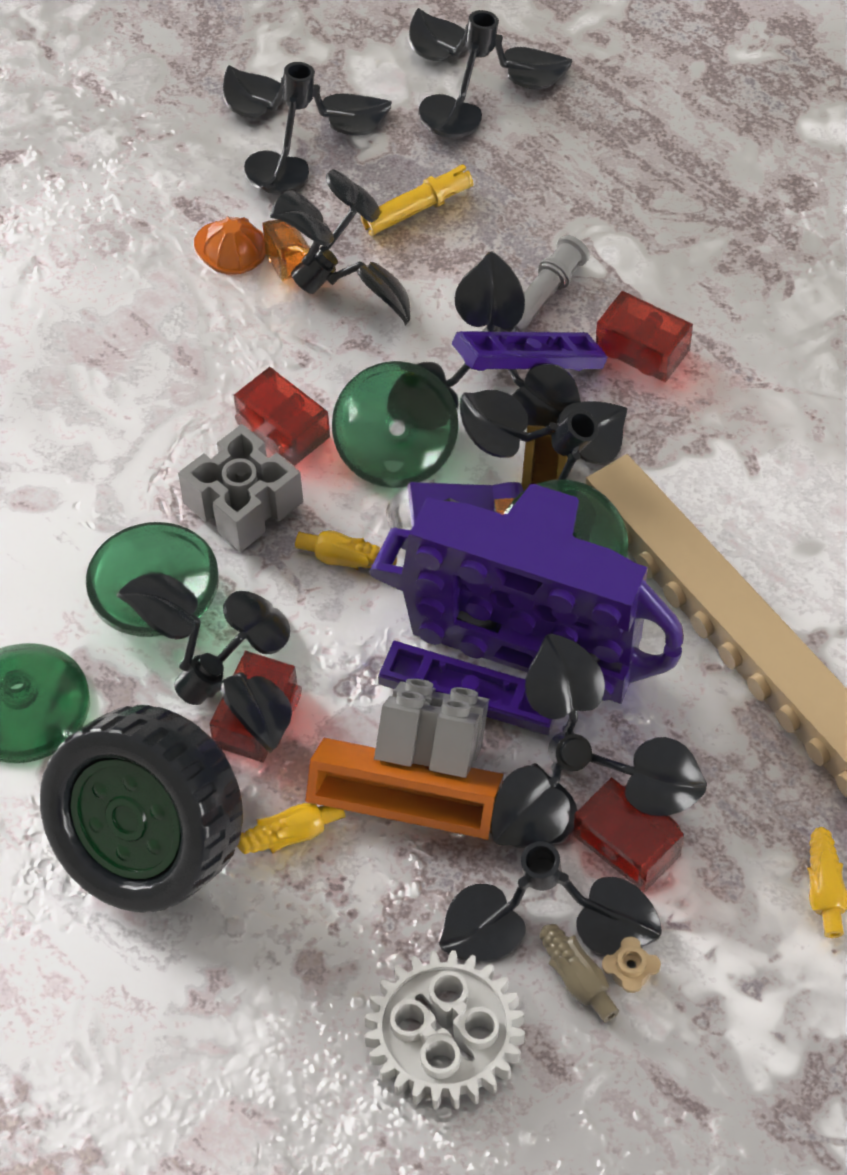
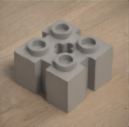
[178,424,303,552]
[374,679,489,778]

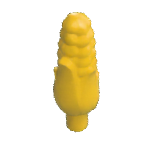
[295,530,397,570]
[237,803,346,854]
[807,827,847,938]

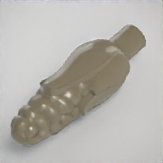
[539,924,619,1023]

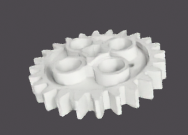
[365,950,525,1110]

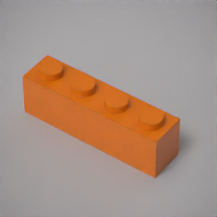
[305,737,504,840]

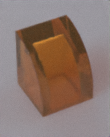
[262,220,310,281]

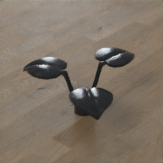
[409,8,572,138]
[223,62,392,194]
[270,169,410,326]
[387,251,581,430]
[460,390,628,542]
[116,574,292,753]
[491,634,707,846]
[439,763,662,962]

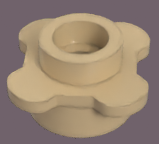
[602,937,661,993]

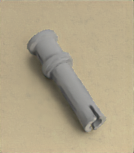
[504,235,590,332]

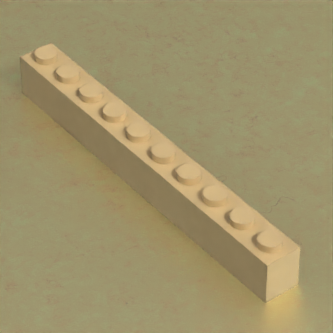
[584,454,847,798]

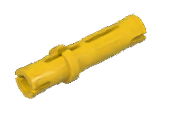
[361,164,474,237]

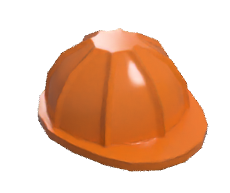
[194,216,267,275]

